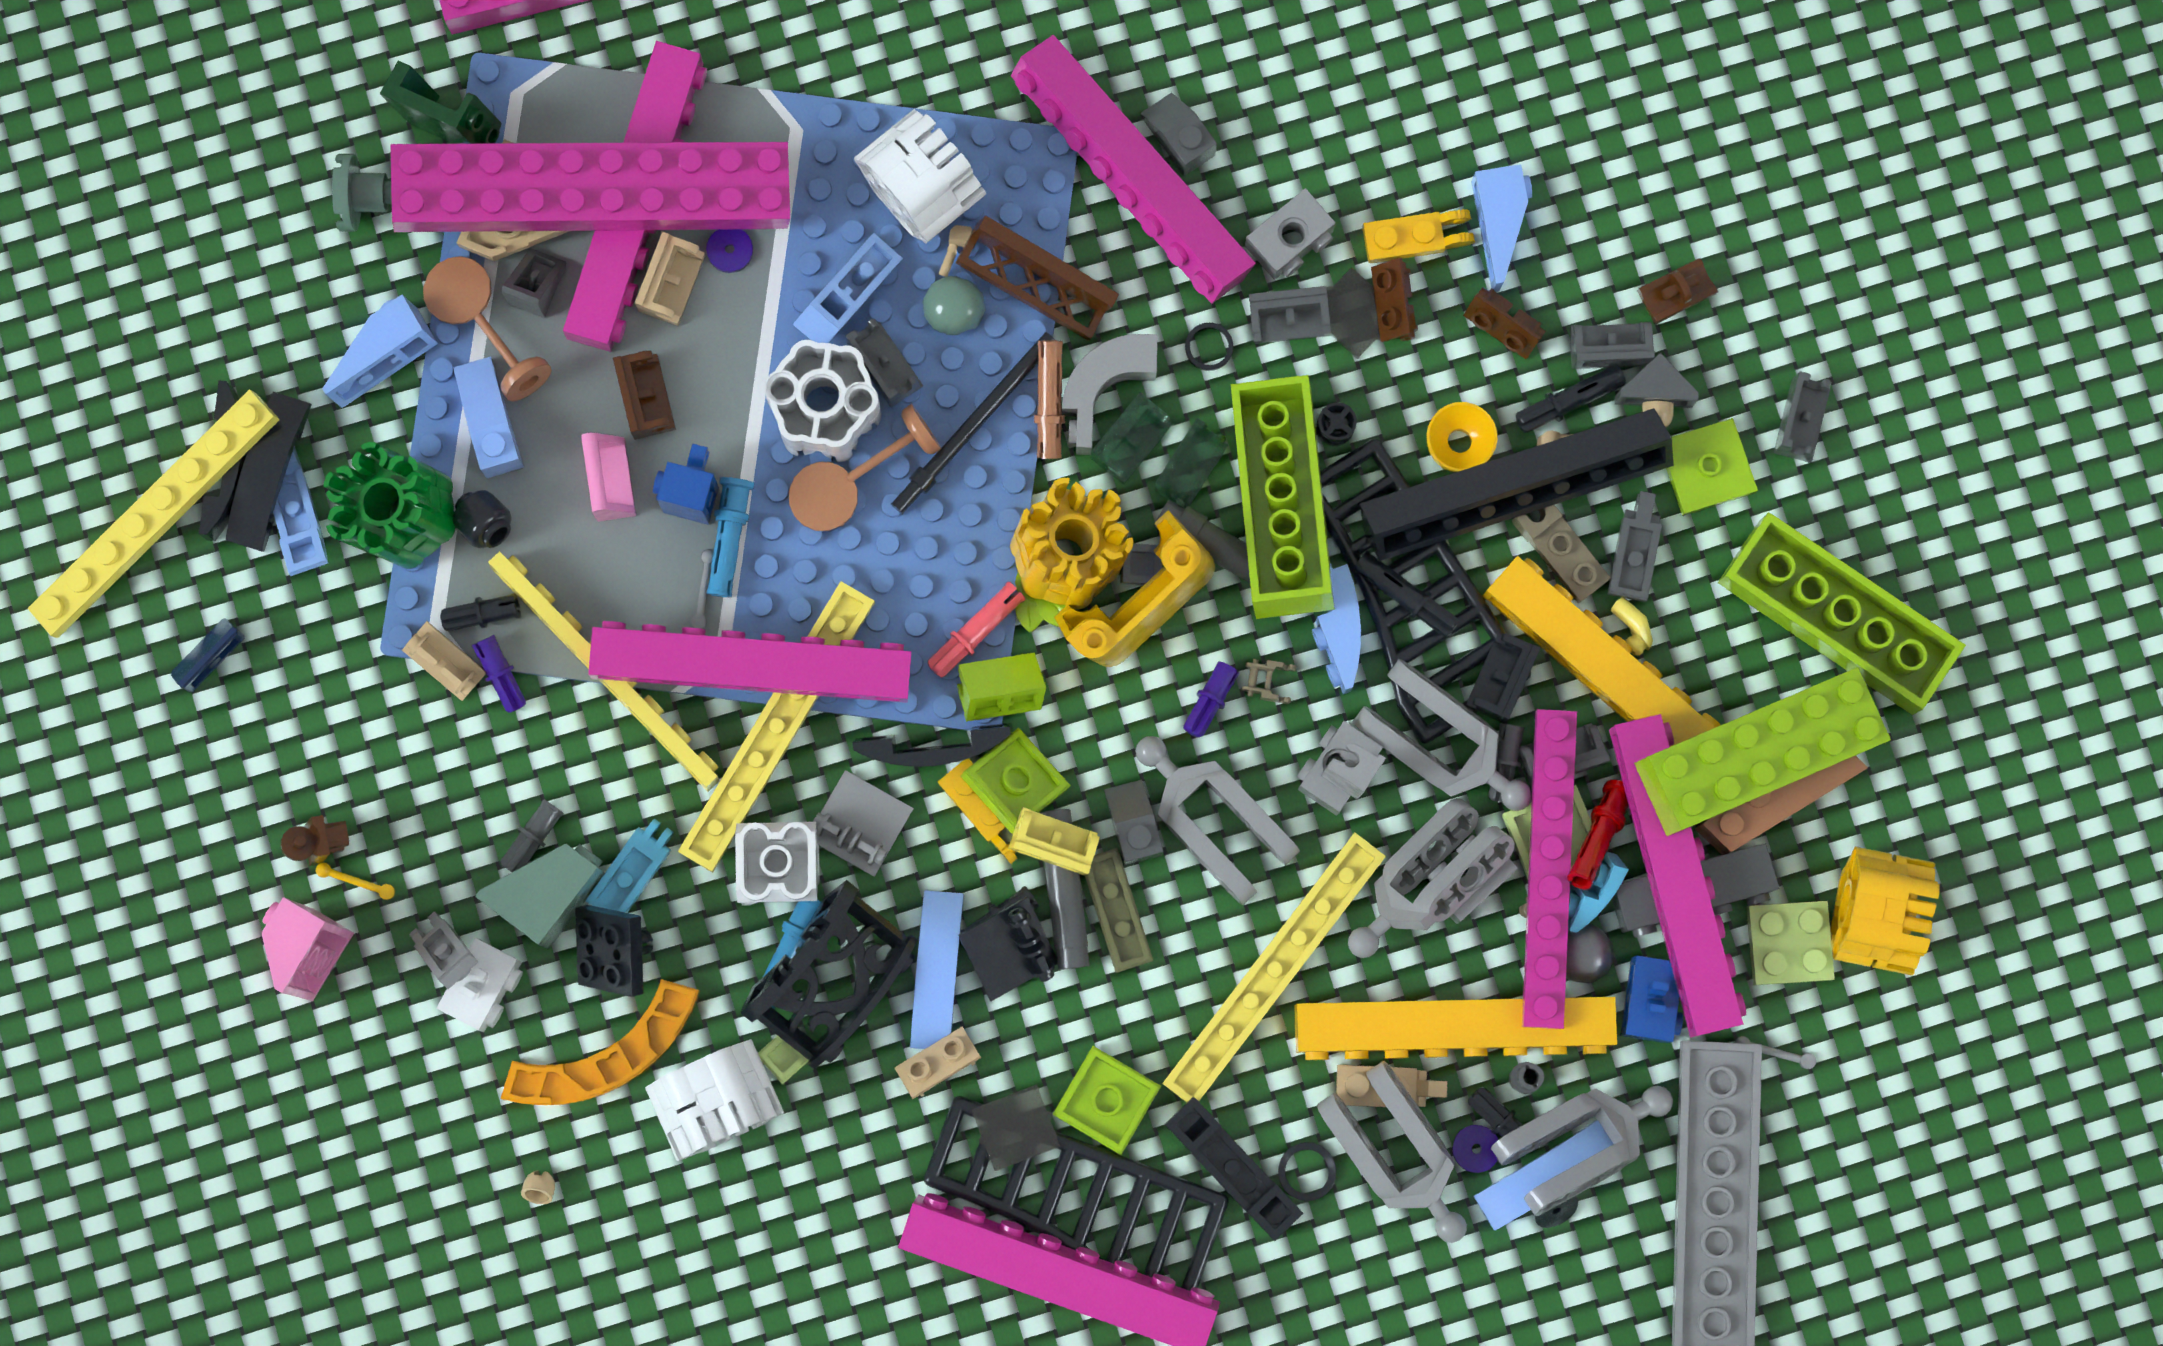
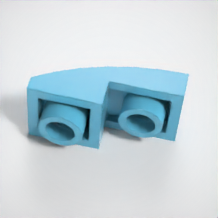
[1568,852,1629,933]

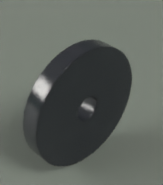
[1532,1196,1578,1228]

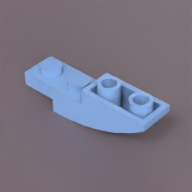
[1312,563,1361,694]

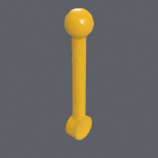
[315,862,395,900]

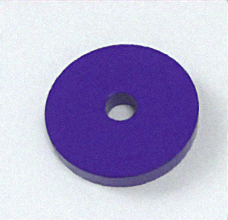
[706,229,753,273]
[1452,1125,1498,1173]

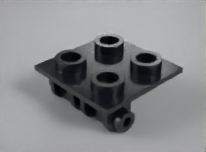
[958,896,1057,1001]

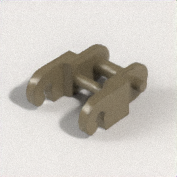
[1241,659,1297,704]

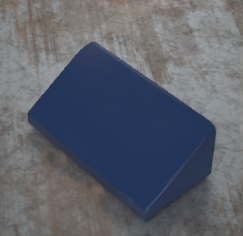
[171,618,245,693]

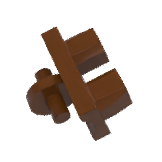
[1637,258,1718,324]
[280,815,349,866]

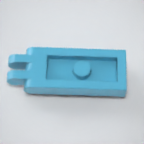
[586,819,674,913]

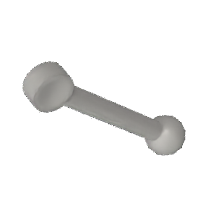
[691,549,714,629]
[1735,1036,1816,1069]

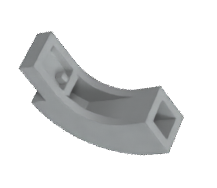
[1062,334,1157,455]

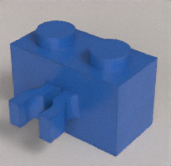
[653,443,719,525]
[1620,955,1683,1043]

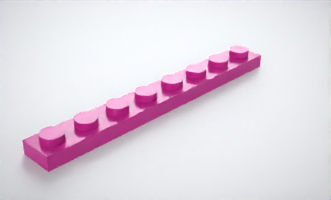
[1522,709,1577,1029]

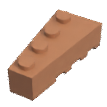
[1695,755,1868,855]

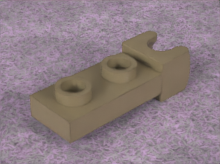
[1512,505,1611,603]

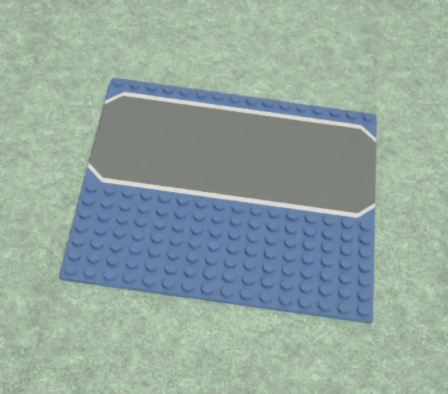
[380,53,1078,731]

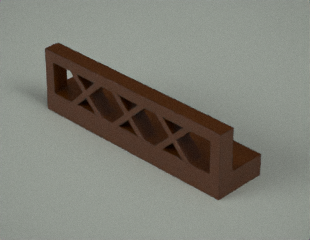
[955,215,1119,341]

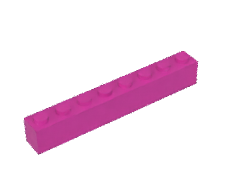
[1011,35,1256,304]
[563,41,707,352]
[588,621,911,703]
[1609,714,1746,1038]
[898,1193,1220,1346]

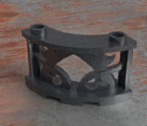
[740,880,917,1069]

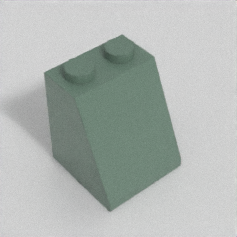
[475,844,605,950]

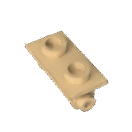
[402,621,486,701]
[894,1026,981,1099]

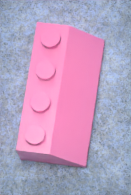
[261,897,354,1001]

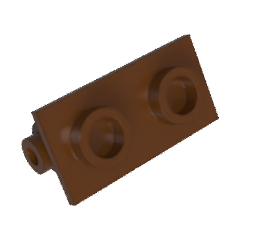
[1371,257,1418,342]
[1463,287,1546,359]

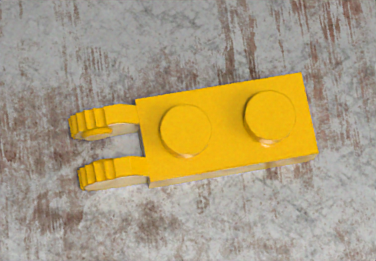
[1362,209,1475,264]
[938,758,1018,864]

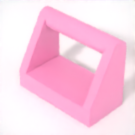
[581,433,636,522]

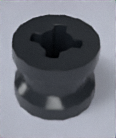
[1316,402,1357,446]

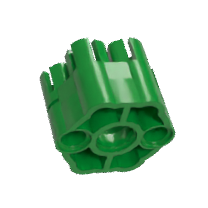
[323,442,456,569]

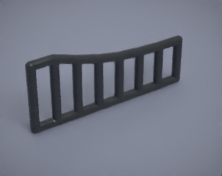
[1320,439,1531,744]
[924,1096,1229,1291]

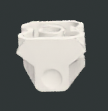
[735,822,820,906]

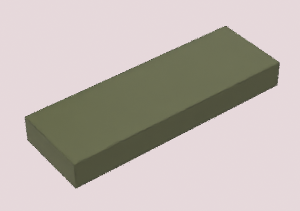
[1084,848,1154,973]

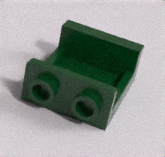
[380,60,502,144]

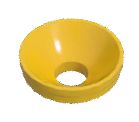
[1426,402,1498,472]

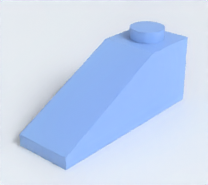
[1471,164,1532,292]
[793,233,903,343]
[322,295,438,408]
[453,356,524,478]

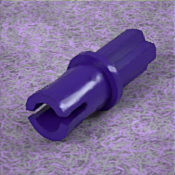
[471,635,526,713]
[1183,661,1240,738]

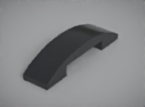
[199,380,247,541]
[226,391,312,552]
[852,723,1012,767]
[1165,1096,1304,1241]

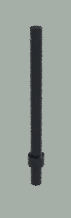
[891,332,1055,514]

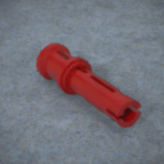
[1567,779,1629,890]

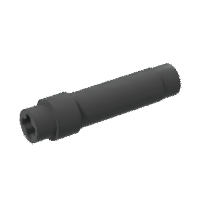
[1154,499,1250,583]
[1040,809,1090,970]

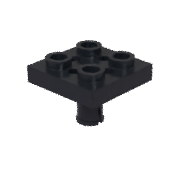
[575,905,653,997]

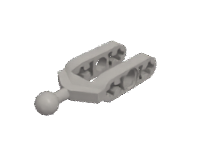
[1352,659,1532,811]
[1135,736,1300,905]
[1348,798,1515,958]
[1317,1061,1467,1243]
[1491,1085,1673,1216]

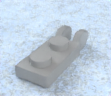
[409,911,478,989]

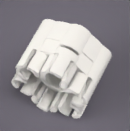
[854,109,986,244]
[764,340,881,462]
[645,1039,784,1162]

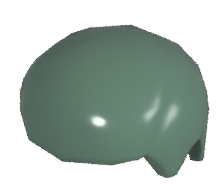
[922,276,986,335]

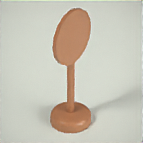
[423,256,552,402]
[789,404,942,531]

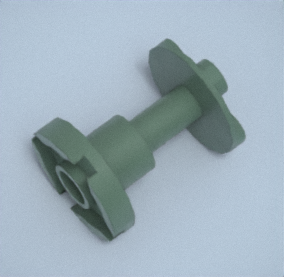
[332,154,392,232]

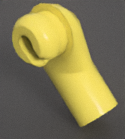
[1611,597,1653,656]

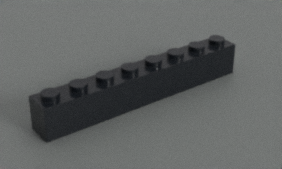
[1360,408,1674,562]

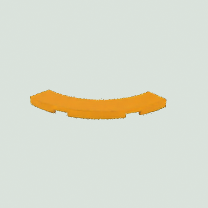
[500,979,700,1105]

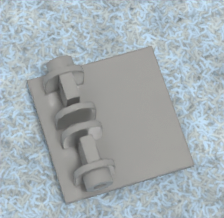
[813,770,914,877]

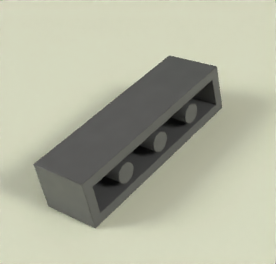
[1612,843,1780,938]

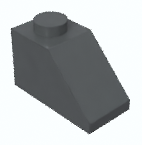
[1140,92,1217,177]
[1104,780,1164,866]

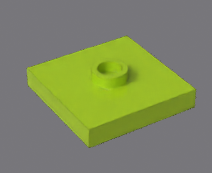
[1666,418,1758,516]
[961,727,1071,835]
[1052,1046,1161,1155]

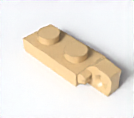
[1336,1065,1447,1107]

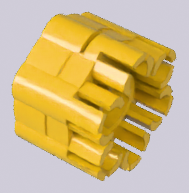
[1010,478,1133,610]
[1830,846,1939,976]

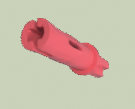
[927,582,1025,678]

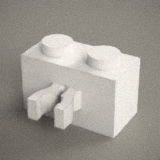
[437,938,523,1032]

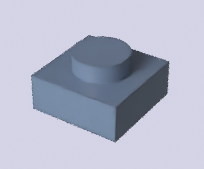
[1120,544,1162,585]

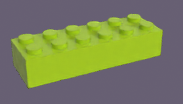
[1231,375,1335,619]
[1717,512,1966,715]
[1634,667,1891,836]

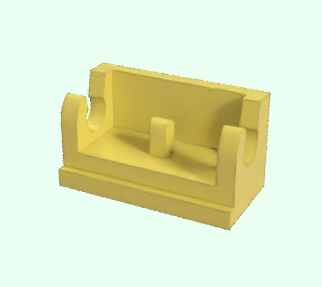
[1008,807,1100,875]

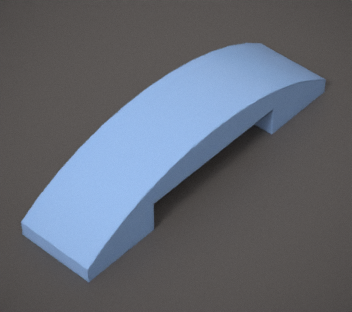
[273,446,328,576]
[910,890,964,1049]
[1473,1120,1613,1231]

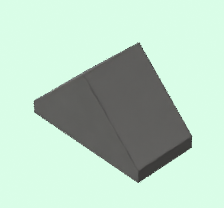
[502,248,566,318]
[1615,353,1698,408]

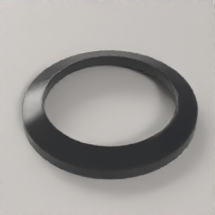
[1278,1142,1336,1201]

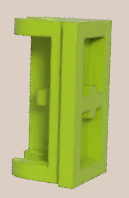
[957,652,1046,722]

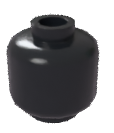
[453,490,511,548]

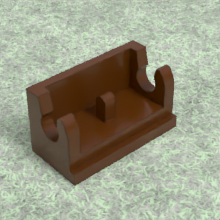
[613,350,676,440]

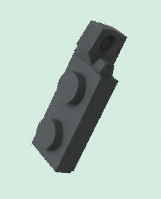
[1607,491,1662,602]

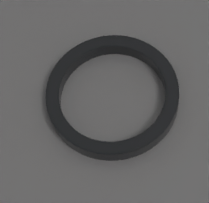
[1185,322,1233,371]

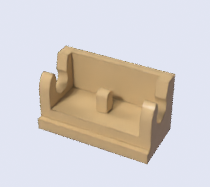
[635,231,705,326]

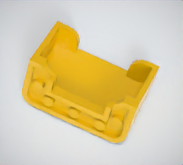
[1054,510,1215,667]

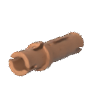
[1034,340,1065,459]

